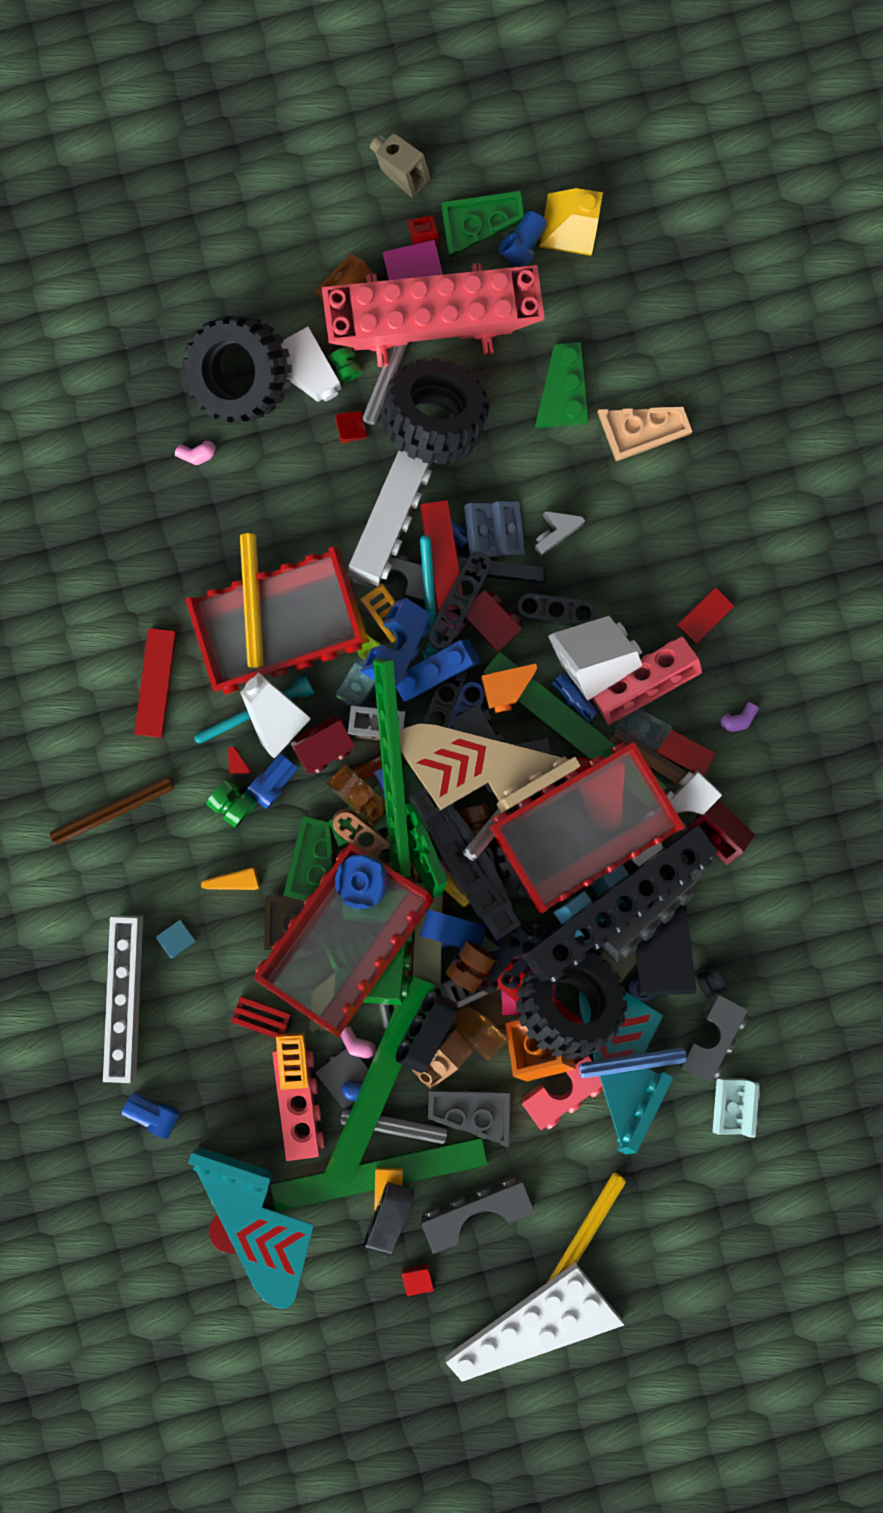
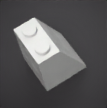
[548,616,643,700]

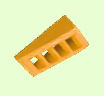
[360,583,396,643]
[201,867,261,890]
[276,1032,308,1090]

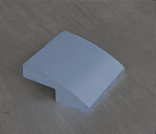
[464,501,525,558]

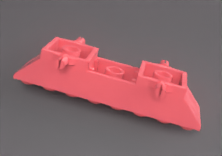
[322,263,545,367]

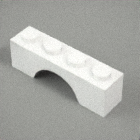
[631,770,722,866]

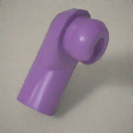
[721,702,760,732]

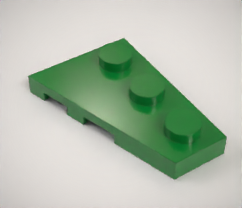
[405,802,448,899]

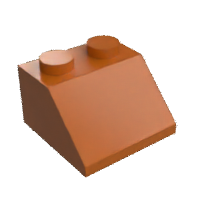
[481,664,537,714]
[505,1020,576,1082]

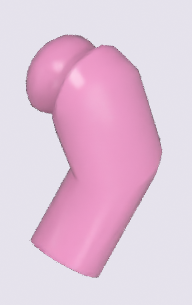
[175,441,216,465]
[340,1026,376,1058]

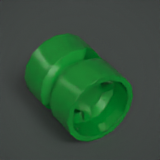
[206,778,257,829]

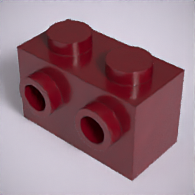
[464,590,522,654]
[290,714,355,774]
[688,799,755,865]

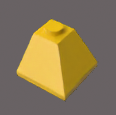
[539,188,603,256]

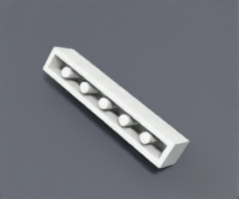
[348,451,436,586]
[103,915,143,1083]

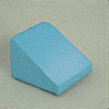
[156,920,196,959]

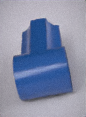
[499,211,547,267]
[246,753,299,810]
[122,1092,180,1139]

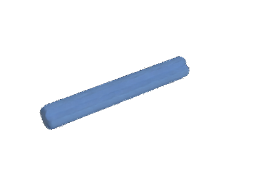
[579,1048,686,1078]

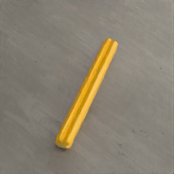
[240,533,264,668]
[547,1173,626,1283]

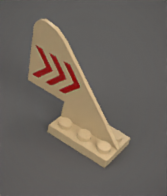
[399,724,580,813]

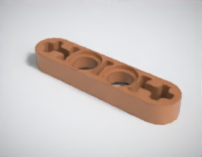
[333,809,419,883]

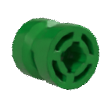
[328,347,363,383]

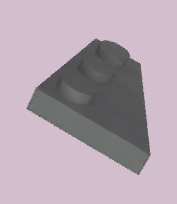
[428,1090,510,1147]

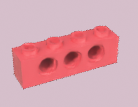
[592,636,702,726]
[272,1044,325,1161]

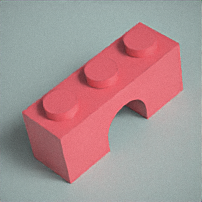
[521,1056,603,1130]

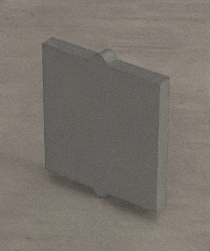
[315,1048,369,1110]

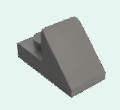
[535,511,585,557]

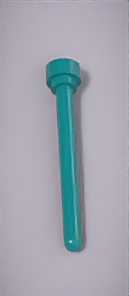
[420,535,443,660]
[194,674,315,743]

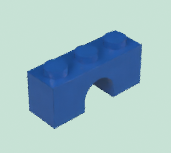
[360,598,432,686]
[396,638,481,702]

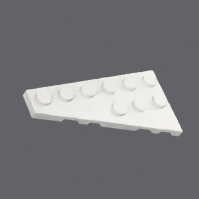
[445,1263,624,1381]

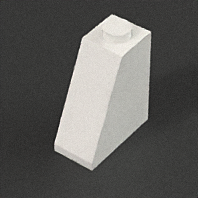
[280,327,341,402]
[240,672,311,758]

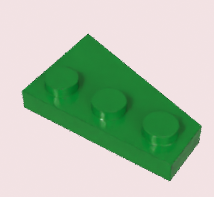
[441,191,524,258]
[535,342,588,429]
[283,816,337,908]

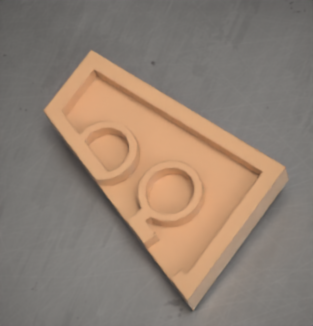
[597,407,692,462]

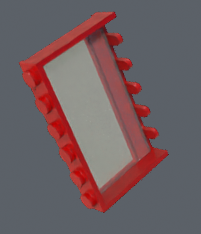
[185,547,370,695]
[489,741,685,913]
[253,843,434,1037]

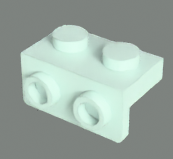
[713,1078,760,1137]

